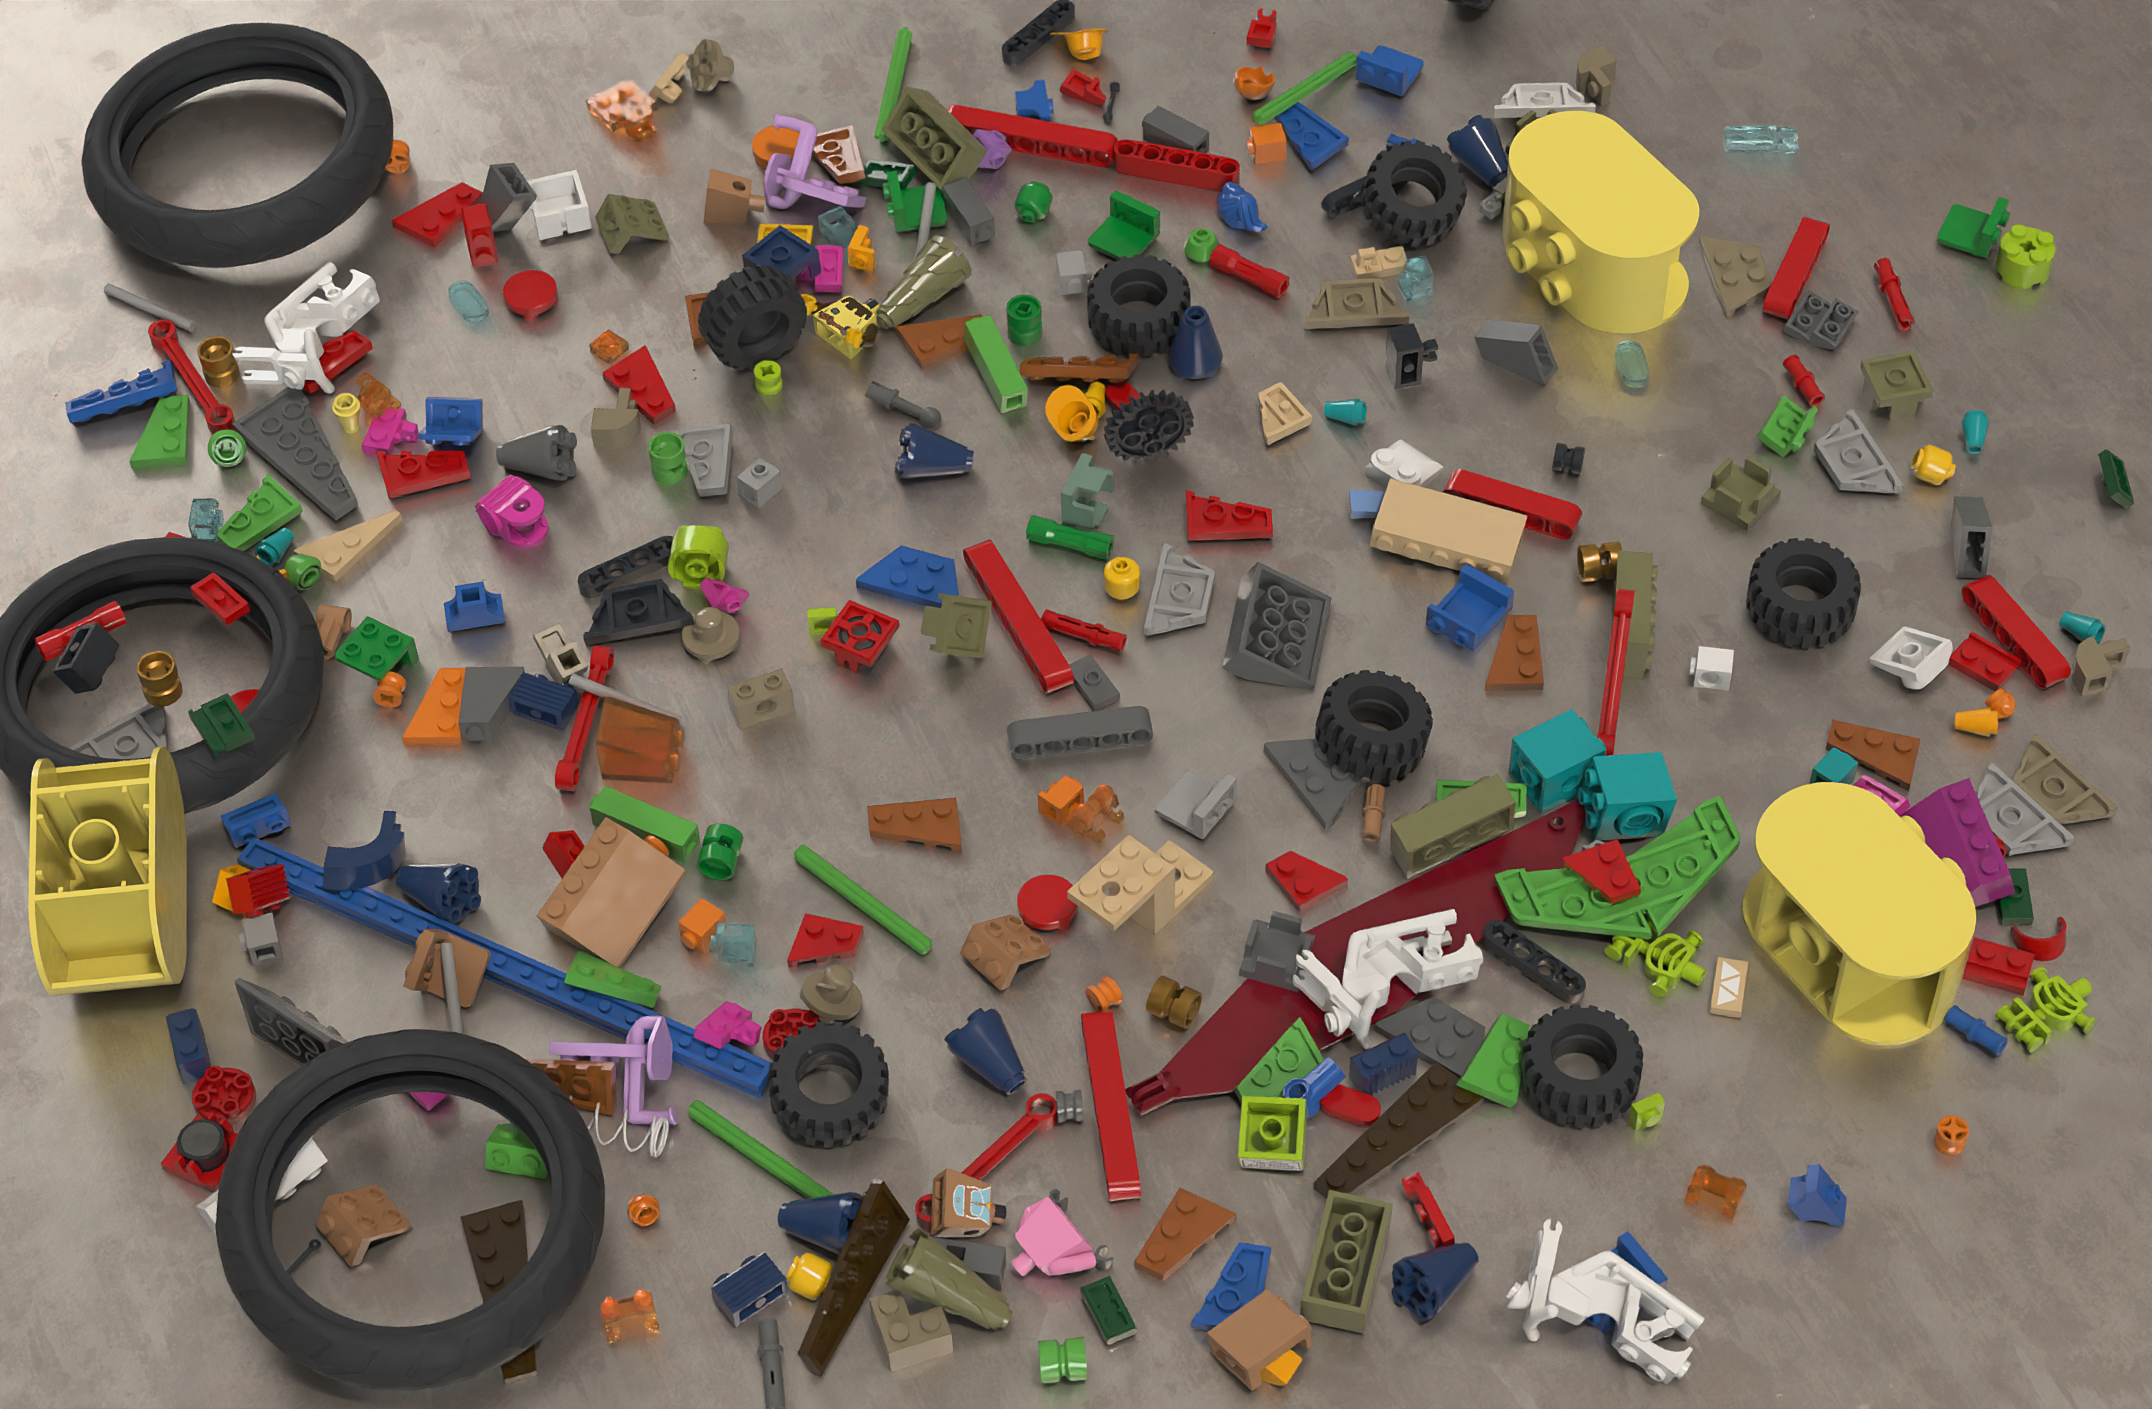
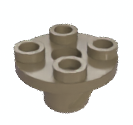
[686,39,734,92]
[682,607,740,663]
[799,964,862,1023]

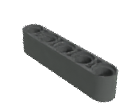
[1007,706,1154,759]

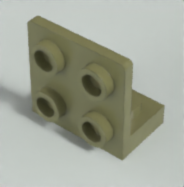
[595,194,669,254]

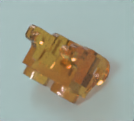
[356,373,402,419]
[1065,785,1125,843]
[1684,1164,1747,1221]
[600,1289,660,1343]

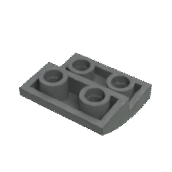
[1782,290,1859,350]

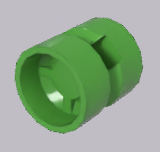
[648,432,688,485]
[1038,1337,1087,1384]

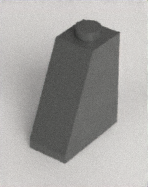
[480,163,537,232]
[1474,320,1558,385]
[1951,496,1992,578]
[459,667,525,741]

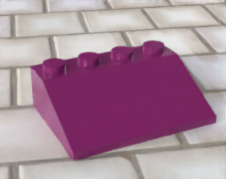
[1899,778,2015,907]

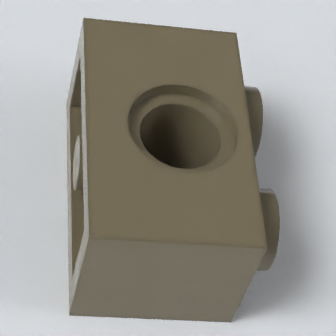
[727,669,795,729]

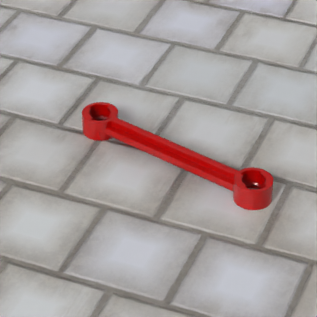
[148,320,235,435]
[1597,588,1635,756]
[555,645,614,791]
[915,1093,1058,1231]

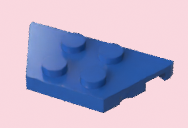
[856,546,959,608]

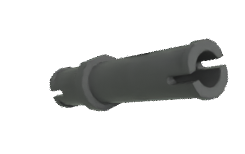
[757,1318,785,1409]

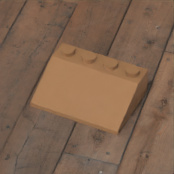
[536,817,687,968]

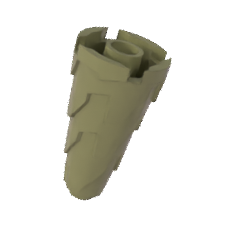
[876,235,972,329]
[885,1228,1013,1329]

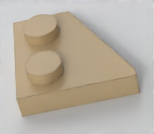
[1258,382,1312,445]

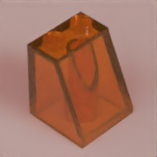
[596,697,685,783]

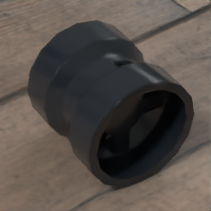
[1552,443,1585,475]

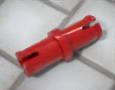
[1783,354,1825,407]

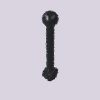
[1103,82,1120,122]
[286,1239,321,1275]

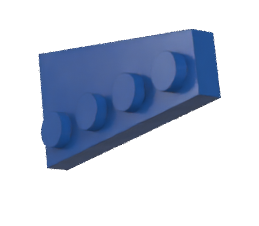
[65,359,177,423]

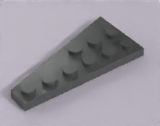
[232,387,358,520]

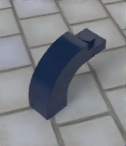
[324,810,405,890]

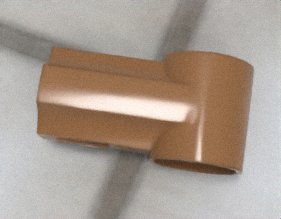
[316,604,352,660]

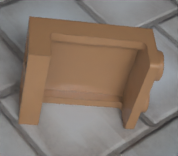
[1207,1289,1312,1391]

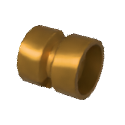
[198,336,240,388]
[1577,541,1622,582]
[136,651,183,707]
[1146,975,1203,1029]

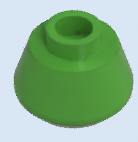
[1184,228,1219,263]
[207,430,246,467]
[285,554,322,591]

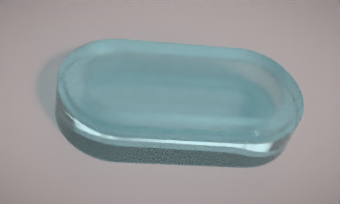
[448,281,489,323]
[1615,340,1650,387]

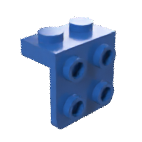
[1356,45,1424,97]
[418,397,483,445]

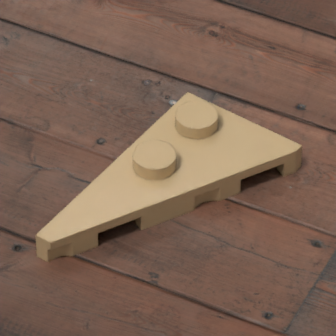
[294,510,402,582]

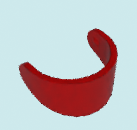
[2010,917,2067,962]

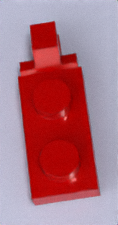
[1401,1172,1455,1249]

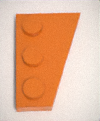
[402,668,466,745]

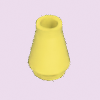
[332,393,360,433]

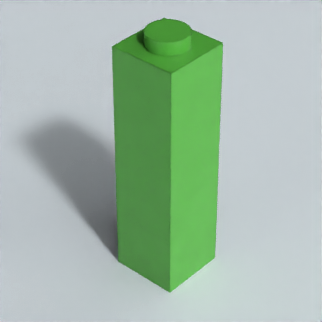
[964,315,1028,413]
[589,786,700,864]

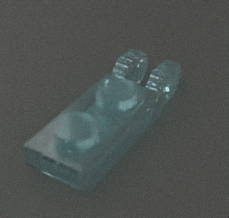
[1723,126,1800,154]

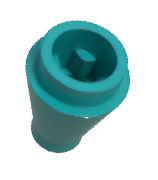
[1324,398,1367,426]
[1961,410,1990,454]
[255,528,294,566]
[2059,611,2106,644]

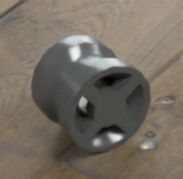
[1056,1089,1083,1123]

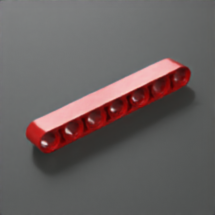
[946,104,1118,167]
[963,539,1074,694]
[1081,1010,1141,1201]

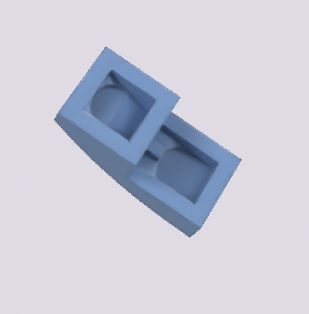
[1349,490,1385,519]

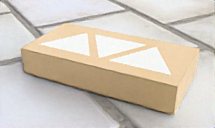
[1709,957,1748,1018]

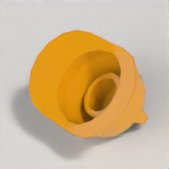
[1051,28,1108,60]
[1045,385,1098,442]

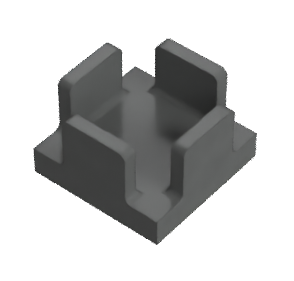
[1239,911,1315,992]

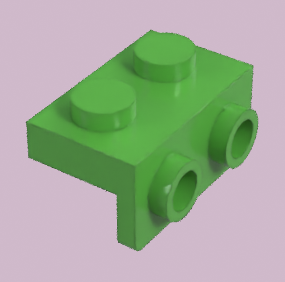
[1757,395,1818,457]
[485,1124,548,1179]

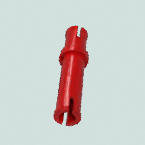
[1873,258,1915,330]
[1041,609,1127,652]

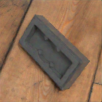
[1069,654,1120,711]

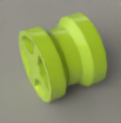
[754,360,782,395]

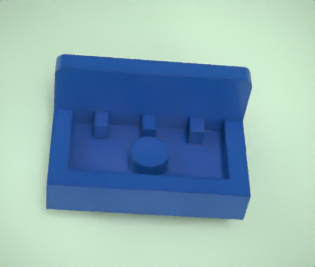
[221,793,291,848]

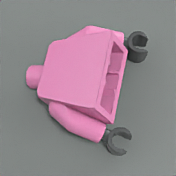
[1011,1189,1114,1277]

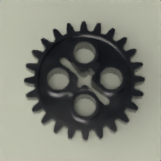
[1103,390,1194,463]

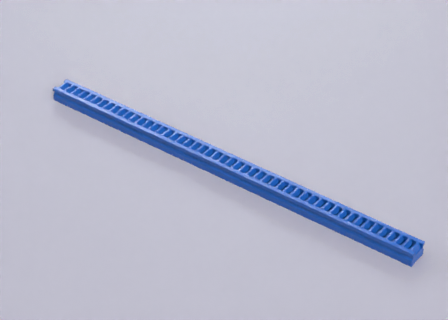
[237,837,771,1099]

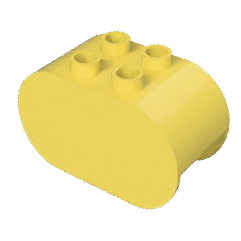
[1502,111,1699,334]
[28,747,187,996]
[1742,782,1976,1045]

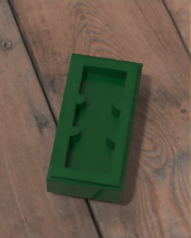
[858,159,916,190]
[2098,449,2134,509]
[1998,868,2034,925]
[1080,1276,1137,1345]

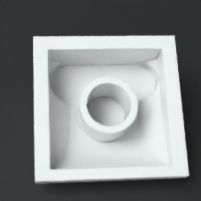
[1365,439,1444,489]
[1869,626,1953,690]

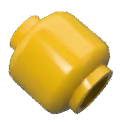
[1911,445,1956,486]
[1103,557,1141,599]
[786,1252,832,1301]

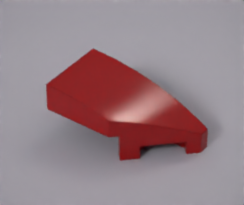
[1059,69,1106,106]

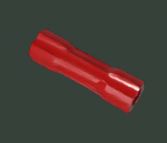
[1210,244,1290,298]
[34,600,127,662]

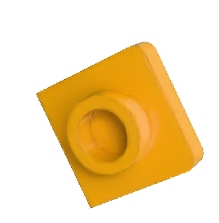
[848,225,876,271]

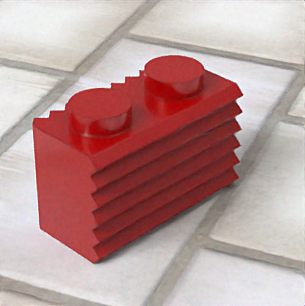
[461,203,498,267]
[226,864,291,918]

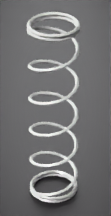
[508,1096,669,1157]

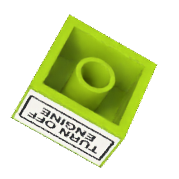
[1238,1096,1308,1171]

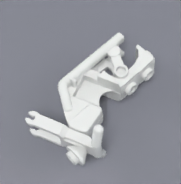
[233,261,380,394]
[1292,909,1483,1049]
[1505,1219,1705,1385]

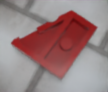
[1562,839,1641,904]
[1265,850,1348,912]
[787,913,864,968]

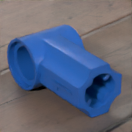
[1283,1057,1346,1118]

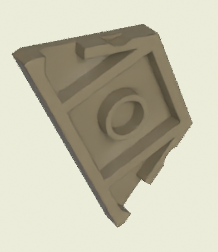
[1698,235,1772,318]
[1304,278,1409,329]
[2012,734,2118,825]

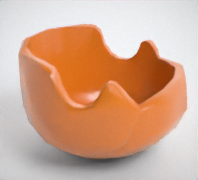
[1233,67,1275,100]

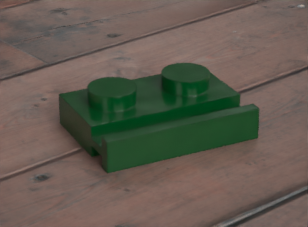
[188,693,255,758]

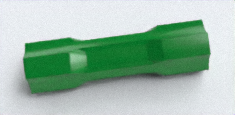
[1026,515,1114,560]

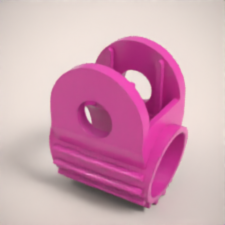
[475,475,549,548]

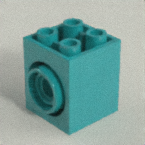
[1508,709,1606,815]
[1578,752,1677,841]

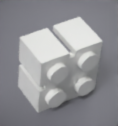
[527,170,592,240]

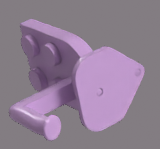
[763,114,867,210]
[549,1016,678,1125]

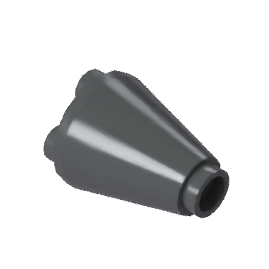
[496,425,577,481]

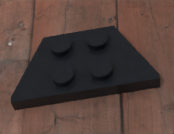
[583,579,695,646]

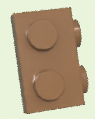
[960,915,1051,990]
[403,929,491,1007]
[315,1185,411,1267]

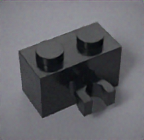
[1385,323,1438,389]
[52,622,120,694]

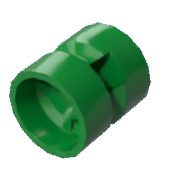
[1006,294,1043,346]
[696,823,744,880]

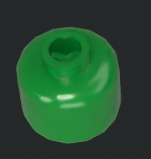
[1014,181,1053,223]

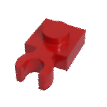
[1246,8,1277,48]

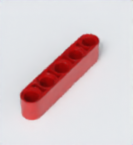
[1114,139,1240,193]
[1762,216,1830,320]
[1442,469,1582,540]
[1961,575,2071,689]

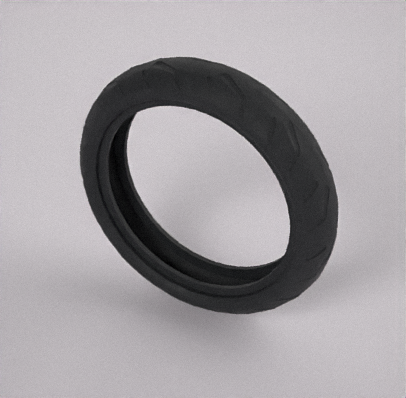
[81,23,393,268]
[0,537,324,814]
[215,1029,605,1391]

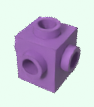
[973,129,1012,169]

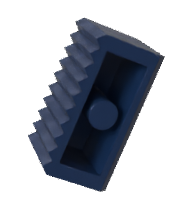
[508,672,579,730]
[166,1008,211,1085]
[1349,1033,1418,1096]
[711,1252,788,1327]

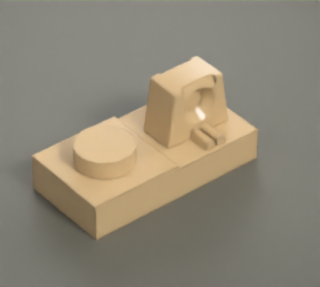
[647,52,688,104]
[1350,246,1409,279]

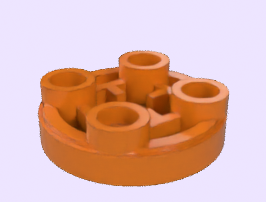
[752,125,800,168]

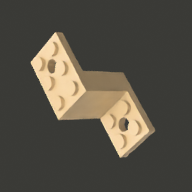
[1067,834,1215,935]

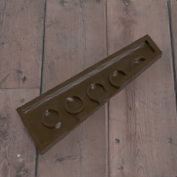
[1313,1062,1484,1199]
[797,1179,910,1375]
[461,1199,537,1385]

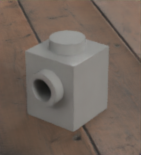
[1056,250,1092,295]
[737,458,782,509]
[239,912,283,966]

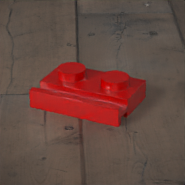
[1948,632,2022,692]
[1962,937,2035,996]

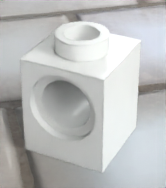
[1689,646,1734,691]

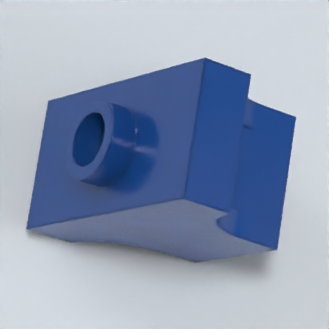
[1015,80,1054,122]
[444,581,505,632]
[1788,1164,1847,1227]

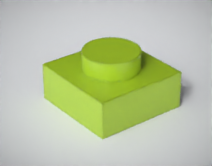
[807,607,837,636]
[1629,1092,1665,1130]

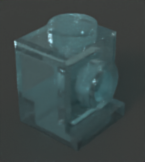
[818,206,857,249]
[1398,255,1434,302]
[188,498,224,543]
[710,923,757,967]

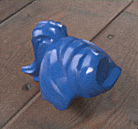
[1217,182,1268,232]

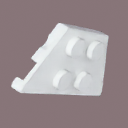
[1494,83,1596,118]

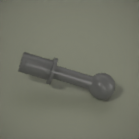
[865,381,941,428]

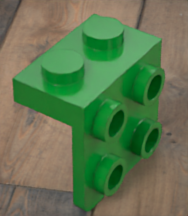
[882,171,947,232]
[1088,190,1160,260]
[1937,197,2011,258]
[335,616,419,680]

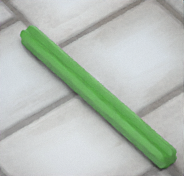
[874,27,912,143]
[1252,52,1357,125]
[794,845,932,955]
[688,1100,834,1198]

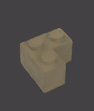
[869,1290,953,1372]

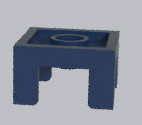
[742,225,822,281]

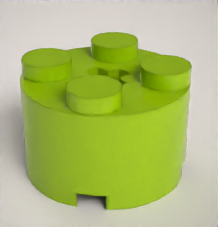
[1995,224,2056,289]
[668,525,729,590]

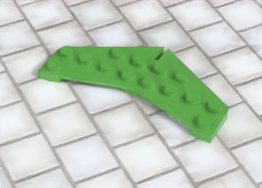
[1494,796,1740,939]

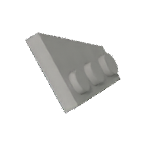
[677,424,733,497]

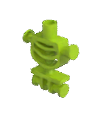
[1604,921,1707,997]
[1995,966,2097,1053]

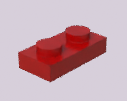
[190,572,250,626]

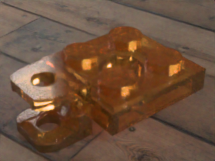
[586,79,658,142]

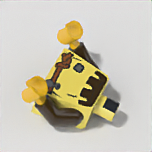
[801,294,880,359]

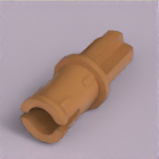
[1361,784,1385,842]

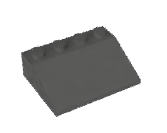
[1222,562,1332,690]
[234,978,348,1066]

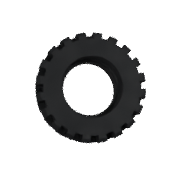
[1360,141,1467,247]
[1087,254,1191,357]
[698,265,807,370]
[1746,538,1861,648]
[1315,670,1433,781]
[1521,1004,1644,1128]
[769,1021,889,1148]

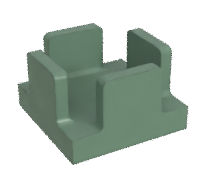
[1061,453,1114,529]

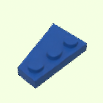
[1274,102,1349,171]
[1191,1242,1271,1331]

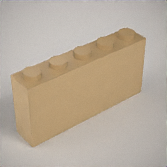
[1370,478,1527,584]

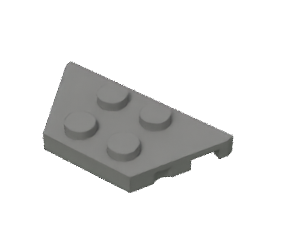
[1814,409,1904,494]
[1144,544,1215,636]
[69,704,168,759]
[1976,762,2074,855]

